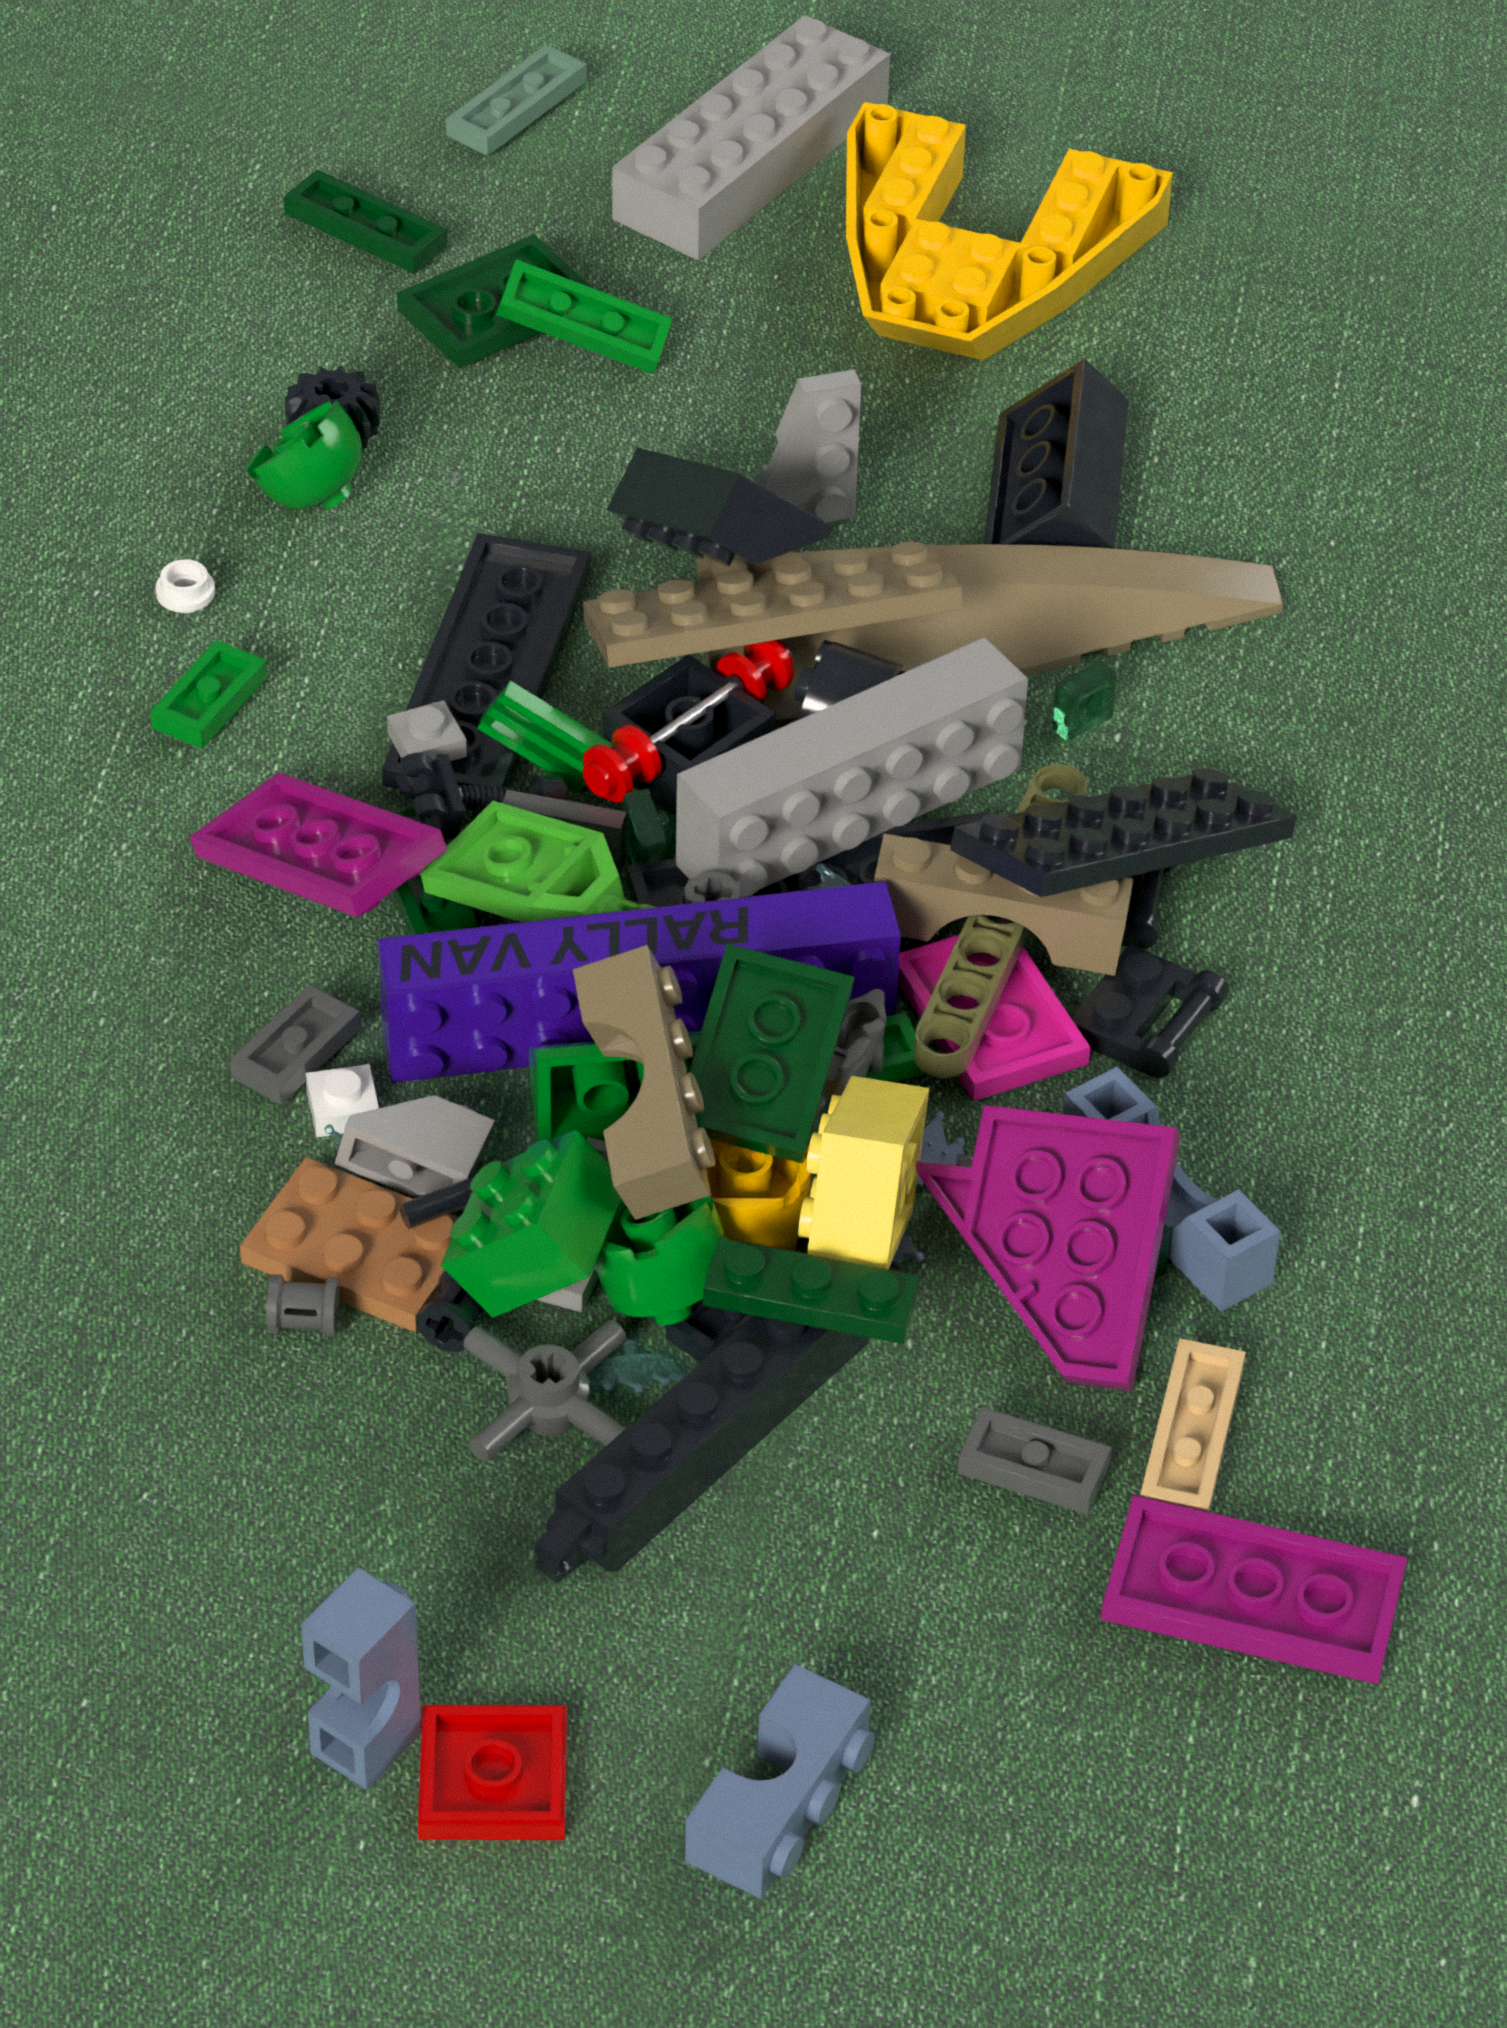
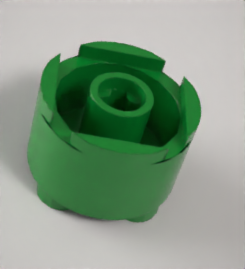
[594,1195,728,1326]

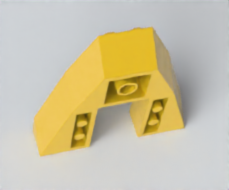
[846,102,1173,361]

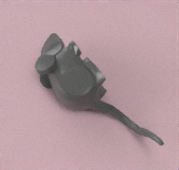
[816,989,886,1119]

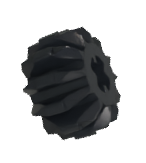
[285,365,381,448]

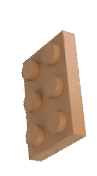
[240,1157,459,1333]

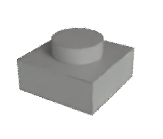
[387,700,467,761]

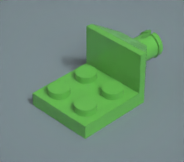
[420,801,655,922]

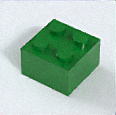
[440,1130,621,1318]

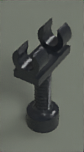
[395,753,567,840]

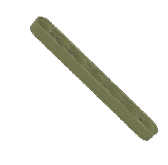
[914,764,1087,1078]

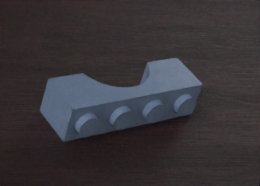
[1063,1067,1281,1312]

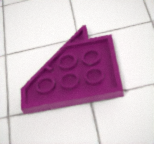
[915,1105,1181,1391]

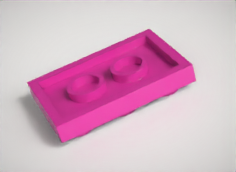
[898,920,1090,1102]

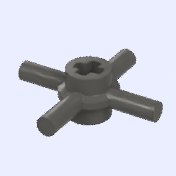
[464,1320,627,1462]

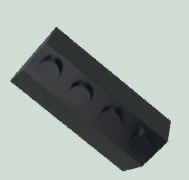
[983,358,1129,549]
[606,448,833,567]

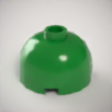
[245,401,363,510]

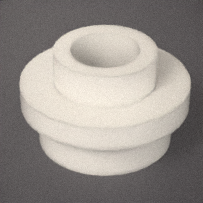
[155,559,215,613]

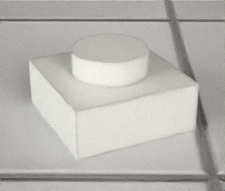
[305,1064,379,1137]

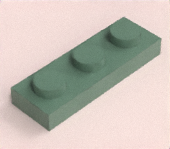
[446,44,587,156]

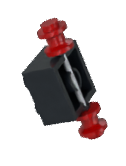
[583,640,794,814]

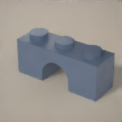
[301,1567,422,1790]
[685,1664,875,1899]

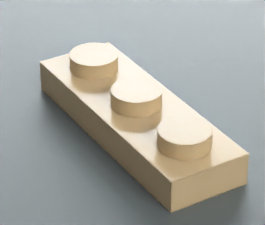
[1140,1338,1246,1512]

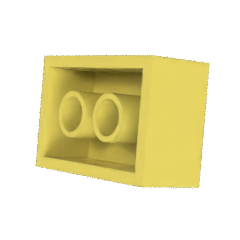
[798,1076,929,1270]

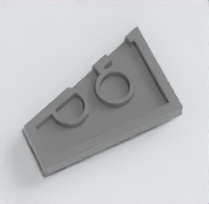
[755,369,861,523]

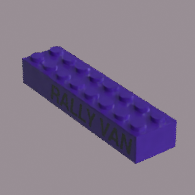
[377,882,901,1083]

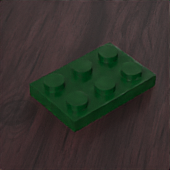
[397,234,594,368]
[689,944,854,1164]

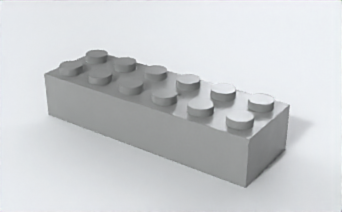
[612,15,890,261]
[676,637,1028,898]

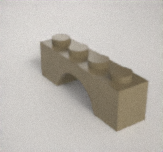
[874,833,1133,976]
[573,945,715,1220]

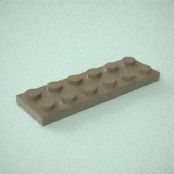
[583,542,963,668]

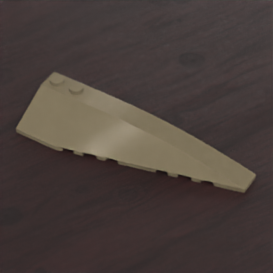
[696,544,1283,728]

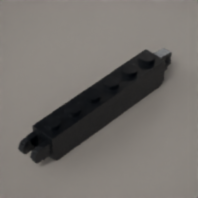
[535,1260,906,1583]

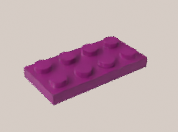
[190,772,447,917]
[1101,1495,1407,1685]

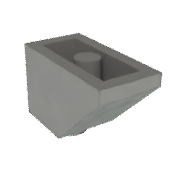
[334,1095,495,1215]

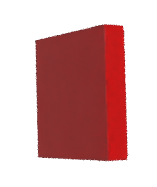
[418,1705,567,1840]

